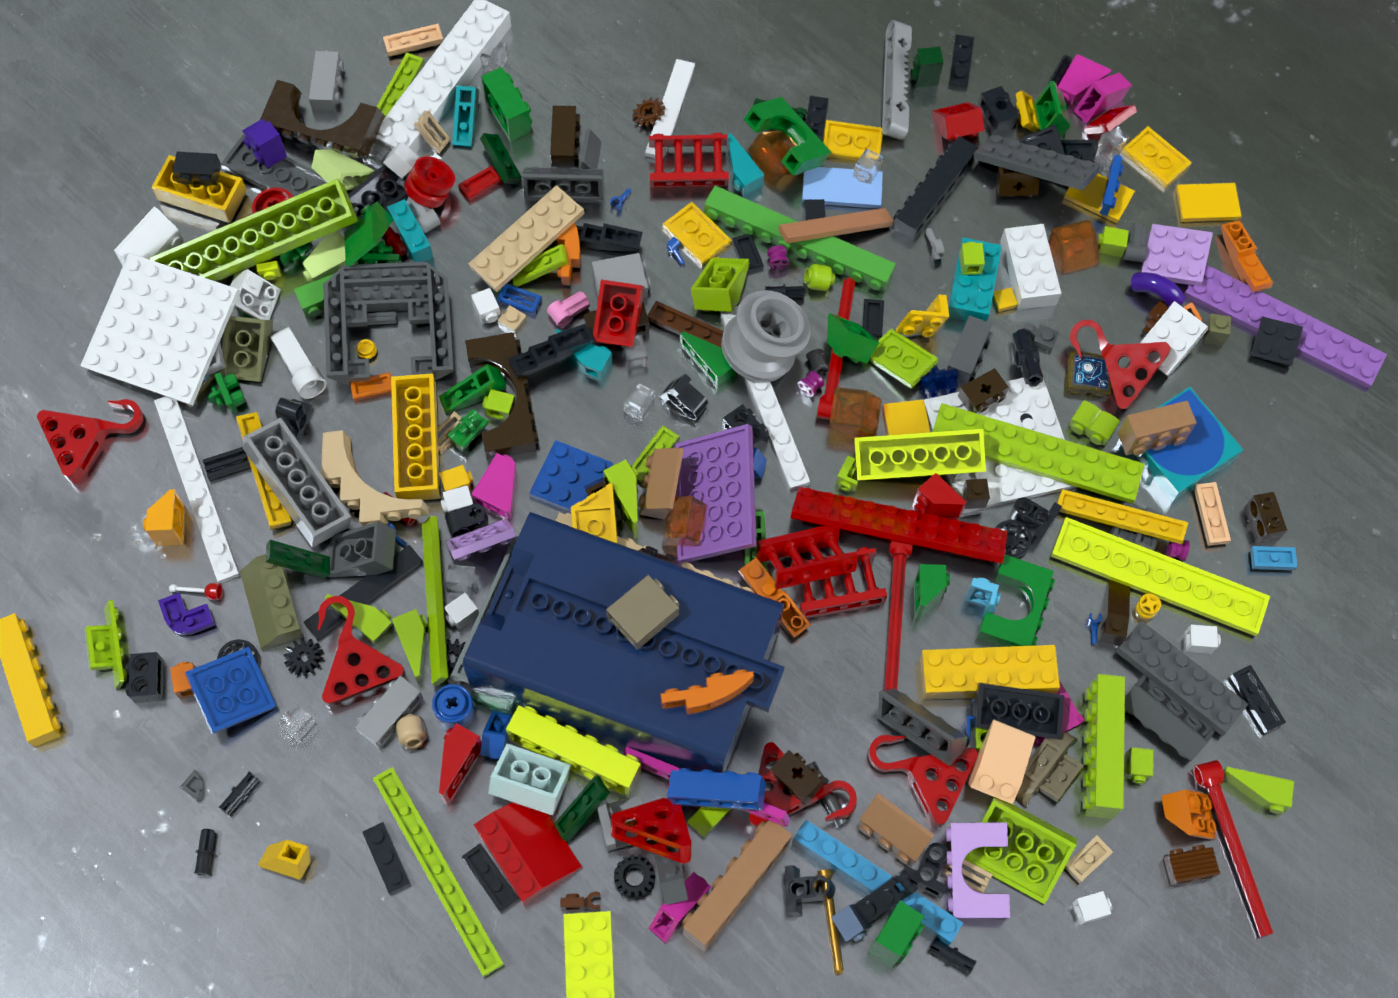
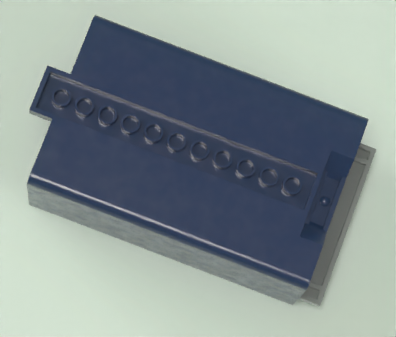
[451,512,785,773]

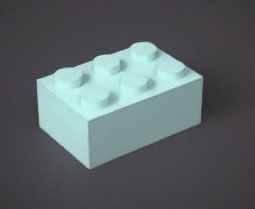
[488,744,571,815]

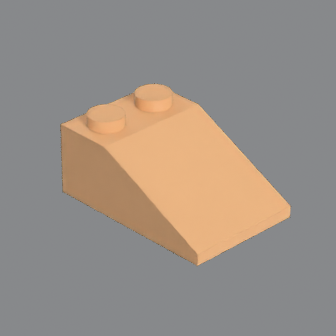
[967,719,1035,804]

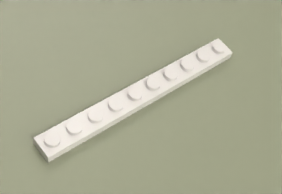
[720,305,810,491]
[154,396,240,583]

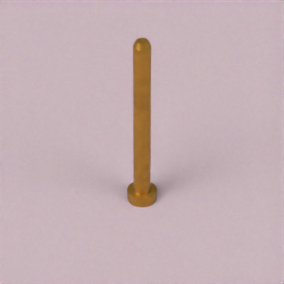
[817,869,844,974]

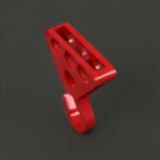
[1070,320,1171,410]
[37,399,143,484]
[318,596,404,703]
[868,735,978,829]
[749,742,857,830]
[611,780,692,864]

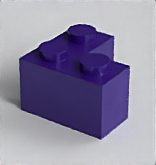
[242,119,287,168]

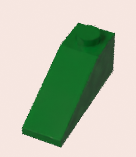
[680,331,737,387]
[439,364,507,414]

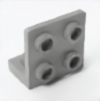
[597,796,651,851]

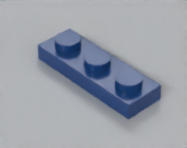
[1099,155,1124,216]

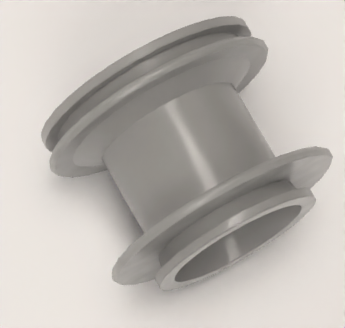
[721,290,811,382]

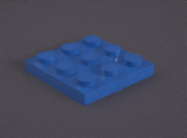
[529,440,613,513]
[185,647,276,734]

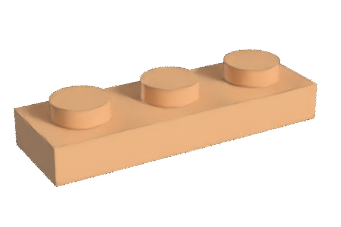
[383,23,444,57]
[1193,482,1231,546]

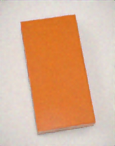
[350,372,392,402]

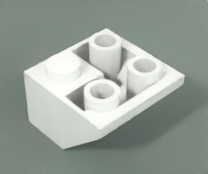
[230,269,281,320]

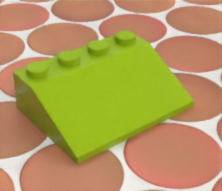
[964,797,1077,904]

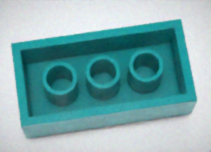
[948,237,1002,322]

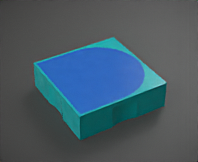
[1133,387,1243,502]

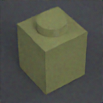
[1203,314,1231,346]

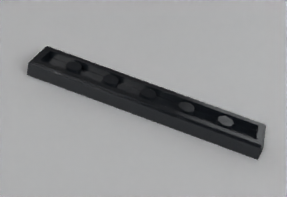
[303,545,423,640]

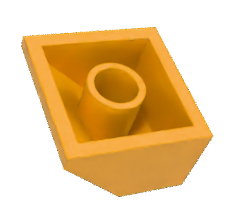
[143,489,185,546]

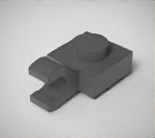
[1023,322,1059,351]

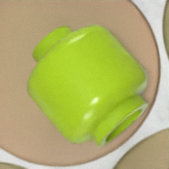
[804,264,835,291]

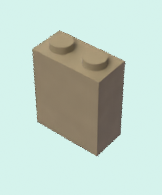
[606,575,679,650]

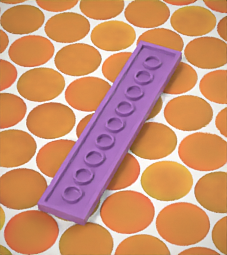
[1184,264,1387,389]

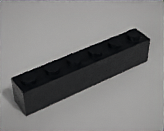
[893,136,979,240]

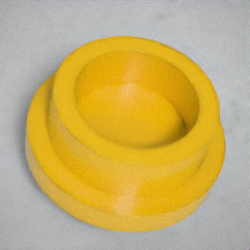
[356,339,377,359]

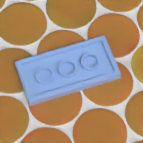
[802,167,883,209]

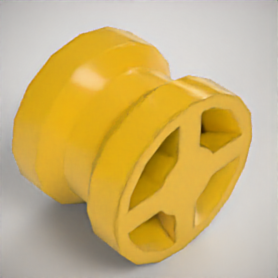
[1135,594,1161,619]

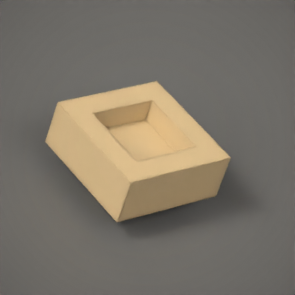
[498,305,527,334]

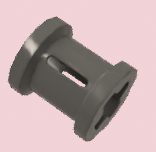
[806,349,829,375]

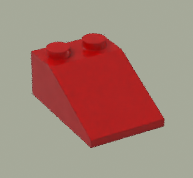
[593,279,645,347]
[439,723,482,805]

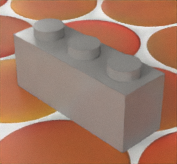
[309,51,344,111]
[356,676,423,748]

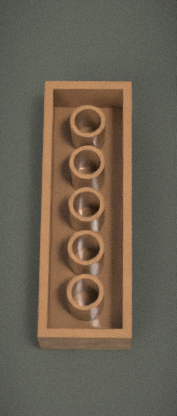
[682,820,792,952]

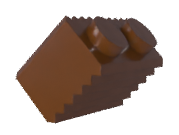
[1164,845,1220,886]

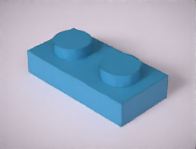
[1250,546,1297,570]

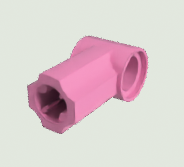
[547,291,590,328]

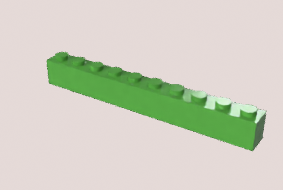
[704,186,896,292]

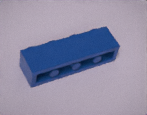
[667,768,766,810]

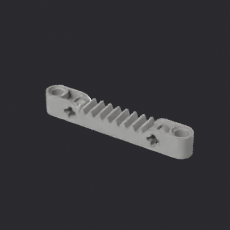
[882,20,912,140]

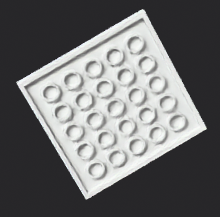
[80,253,240,406]
[924,378,1078,514]

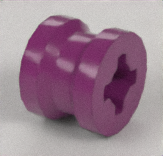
[767,245,789,270]
[798,370,824,397]
[1167,540,1190,561]

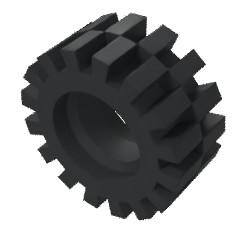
[614,855,655,900]

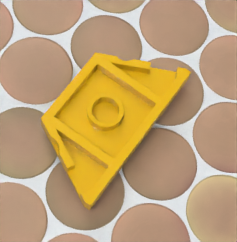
[571,483,618,543]

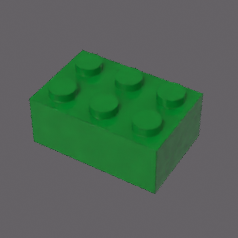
[481,67,533,142]
[868,901,925,967]

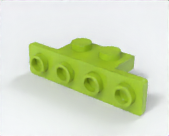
[84,600,127,689]

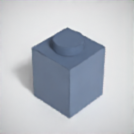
[831,904,872,942]

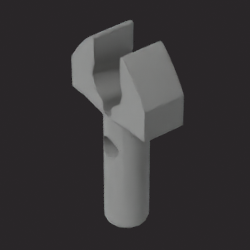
[925,228,945,260]

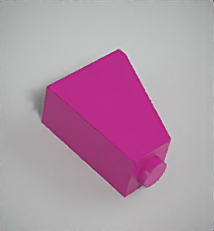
[1058,54,1111,106]
[1074,73,1132,124]
[471,453,517,521]
[648,872,711,943]

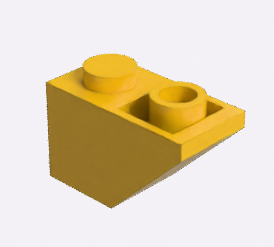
[258,840,311,880]

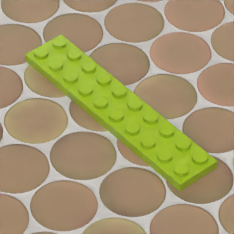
[932,403,1145,504]

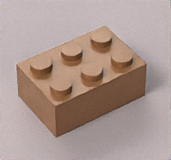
[1118,401,1196,455]

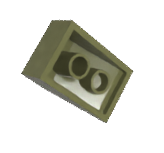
[220,316,273,382]

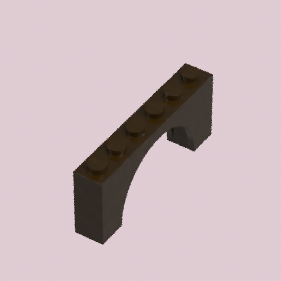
[260,80,385,158]
[465,332,539,460]

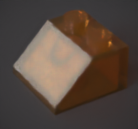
[748,130,796,179]
[1048,219,1100,274]
[830,387,882,440]
[662,496,706,546]

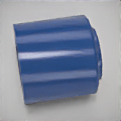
[432,684,476,731]

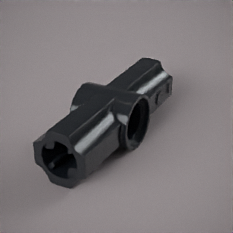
[1012,329,1043,387]

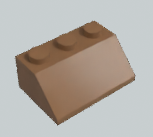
[638,448,684,520]
[858,793,934,866]

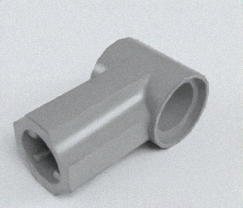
[406,197,441,233]

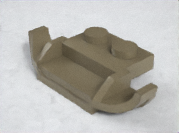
[1017,732,1084,808]

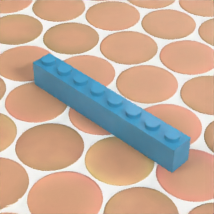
[792,819,963,946]

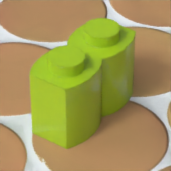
[1069,400,1120,446]

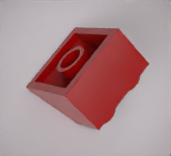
[932,102,984,141]
[912,473,966,520]

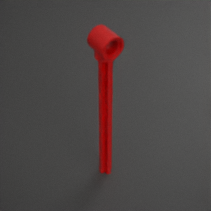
[816,278,856,421]
[884,540,913,690]
[1193,760,1273,937]

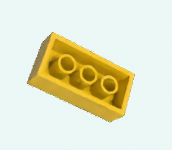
[152,155,247,223]

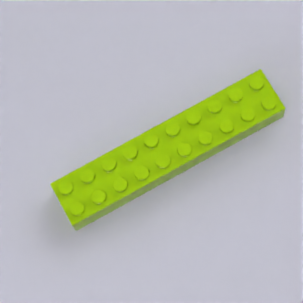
[150,179,358,282]

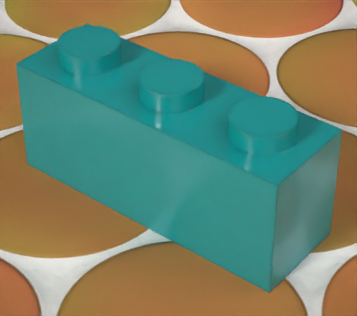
[387,199,433,262]

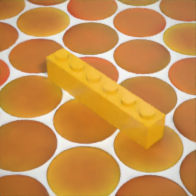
[0,613,61,747]

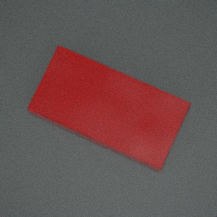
[458,166,502,202]

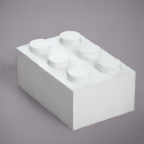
[1141,301,1208,377]

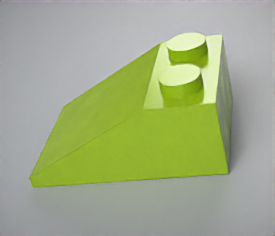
[691,257,750,312]
[603,459,638,539]

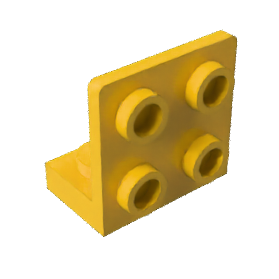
[896,294,949,337]

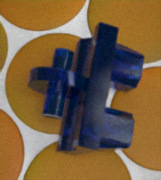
[919,365,958,398]

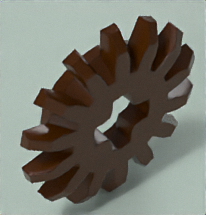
[632,98,666,127]

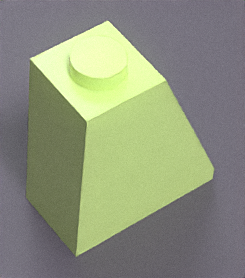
[311,149,374,190]
[303,230,358,283]

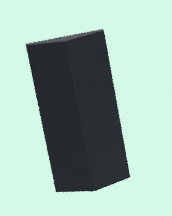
[344,164,409,229]
[973,683,1064,740]

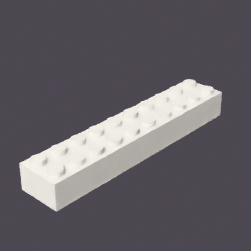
[374,0,511,155]

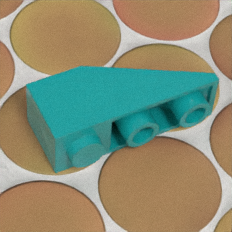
[555,329,612,381]

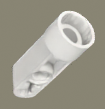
[270,327,326,399]

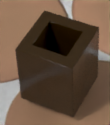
[962,478,990,509]

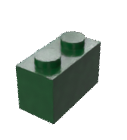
[910,46,944,88]

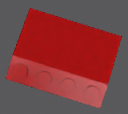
[473,802,583,906]

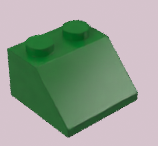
[1034,81,1071,137]
[827,313,879,363]
[914,564,950,620]

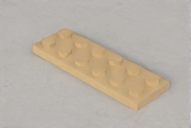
[468,185,585,292]

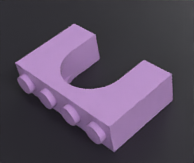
[946,822,1010,918]

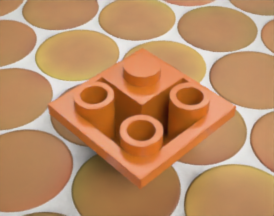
[1161,790,1216,840]

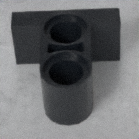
[659,374,709,420]
[275,397,313,441]
[1011,497,1062,546]
[904,842,948,898]
[785,865,836,916]

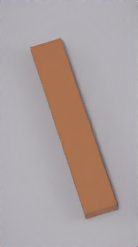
[778,208,894,244]

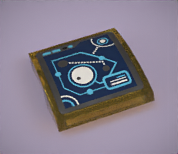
[1066,351,1111,398]

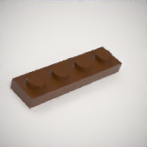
[647,301,724,348]

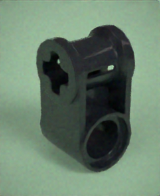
[445,504,488,538]

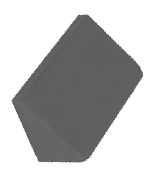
[580,129,602,169]

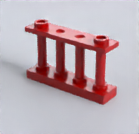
[649,132,729,188]
[756,526,858,590]
[791,547,887,617]

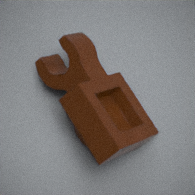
[1143,301,1169,334]
[560,891,601,911]

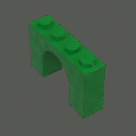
[744,96,831,176]
[977,555,1055,647]

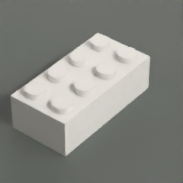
[1000,224,1061,310]

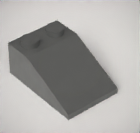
[328,521,396,577]

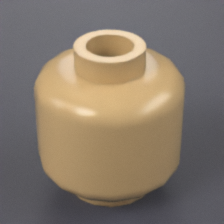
[396,714,427,749]

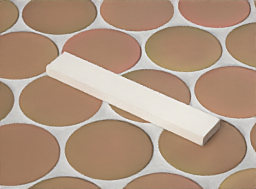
[645,59,695,161]

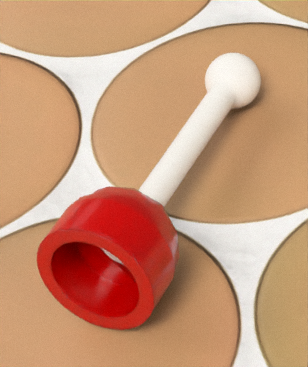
[169,583,223,600]

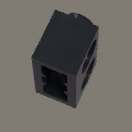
[722,404,769,449]
[126,652,162,703]

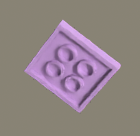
[1141,224,1213,286]
[445,518,516,560]

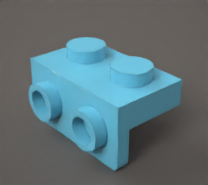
[965,578,1001,617]

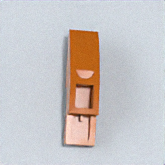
[1221,220,1273,292]
[556,223,581,286]
[738,558,811,638]
[661,670,754,715]

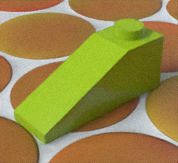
[325,594,392,644]
[392,609,428,683]
[1223,767,1294,814]

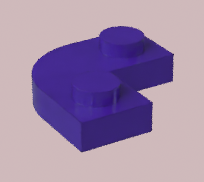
[158,593,215,635]

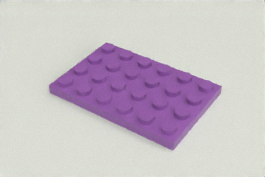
[676,424,756,562]

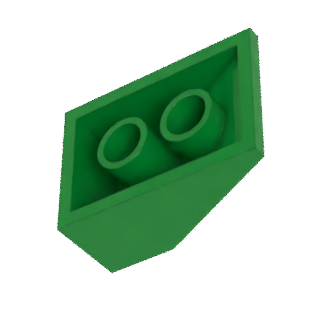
[344,202,394,267]

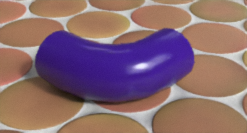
[1131,272,1185,307]

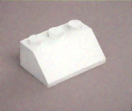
[114,207,183,266]

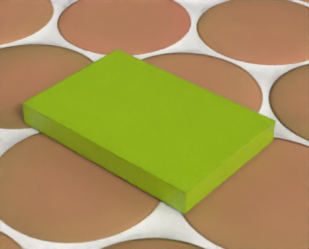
[869,328,938,389]

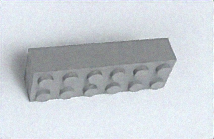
[243,418,351,547]

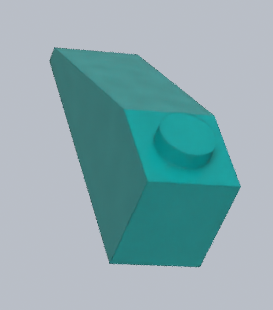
[452,86,479,147]
[727,133,764,196]

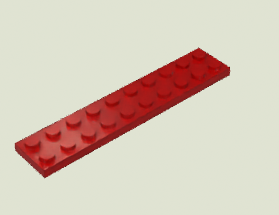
[790,487,1007,563]

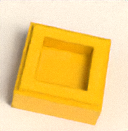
[993,287,1018,312]

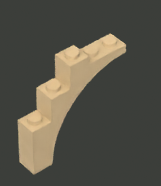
[321,430,429,526]

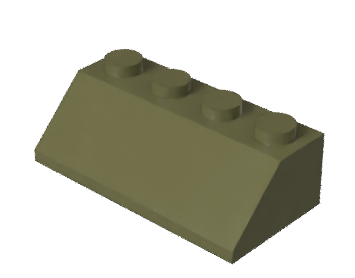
[240,554,304,650]

